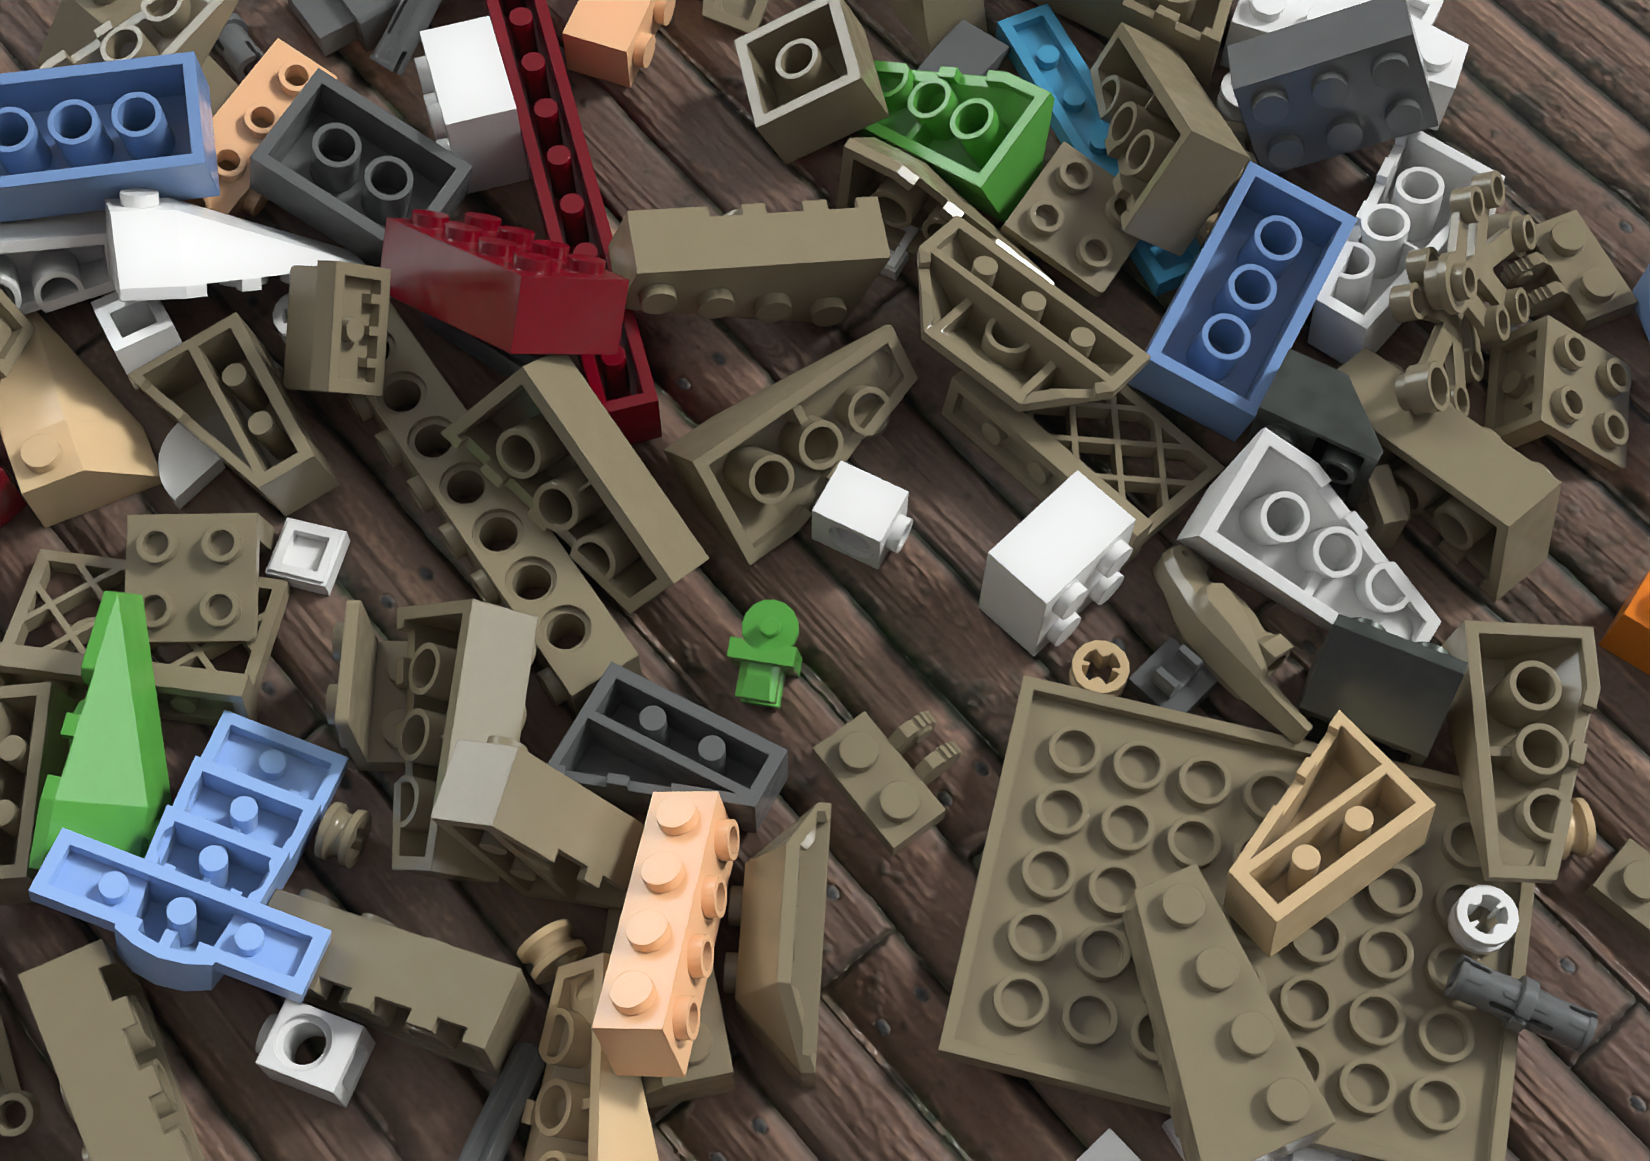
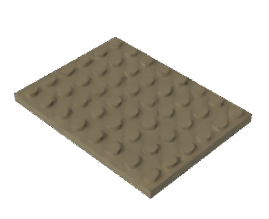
[937,675,1535,1161]

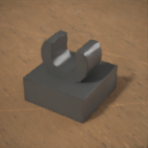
[1125,637,1218,713]

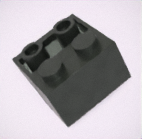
[1243,348,1383,511]
[1296,614,1468,767]

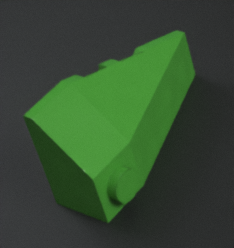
[855,60,1055,223]
[28,591,172,869]

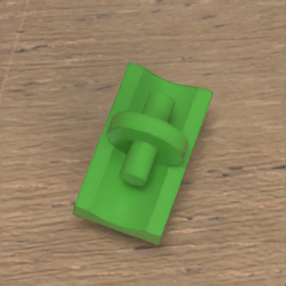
[727,600,802,709]

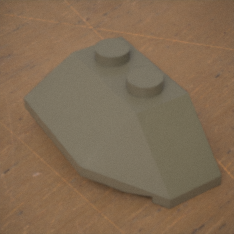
[917,215,1151,412]
[723,802,831,1089]

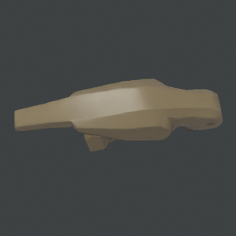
[1152,544,1312,744]

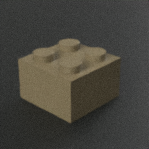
[734,0,889,165]

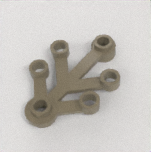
[1424,170,1536,344]
[1389,247,1494,416]

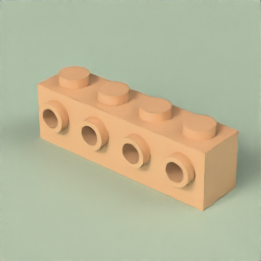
[181,38,337,219]
[592,791,740,1077]

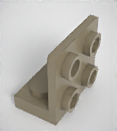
[999,141,1140,297]
[283,260,391,396]
[1484,315,1631,472]
[125,513,275,644]
[326,600,408,771]

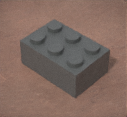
[1227,0,1439,174]
[250,68,473,267]

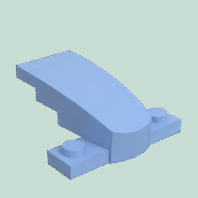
[28,710,349,1003]

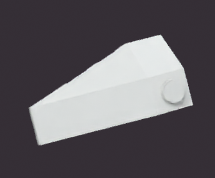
[105,188,365,301]
[1176,428,1441,642]

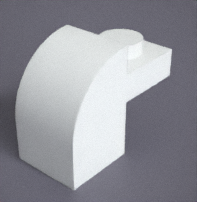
[91,291,182,390]

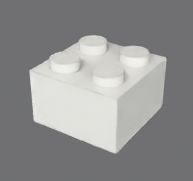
[414,16,529,194]
[978,470,1136,656]

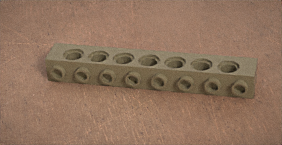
[344,301,643,717]

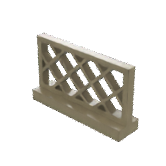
[941,370,1225,570]
[0,549,291,726]

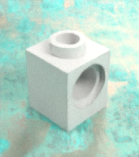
[812,461,913,569]
[255,998,376,1108]

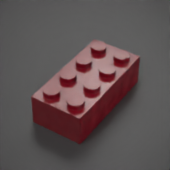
[380,209,629,355]

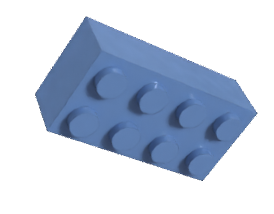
[0,51,220,223]
[1127,161,1357,442]

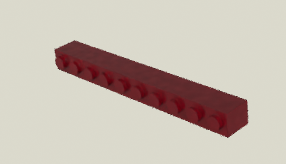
[483,0,662,445]

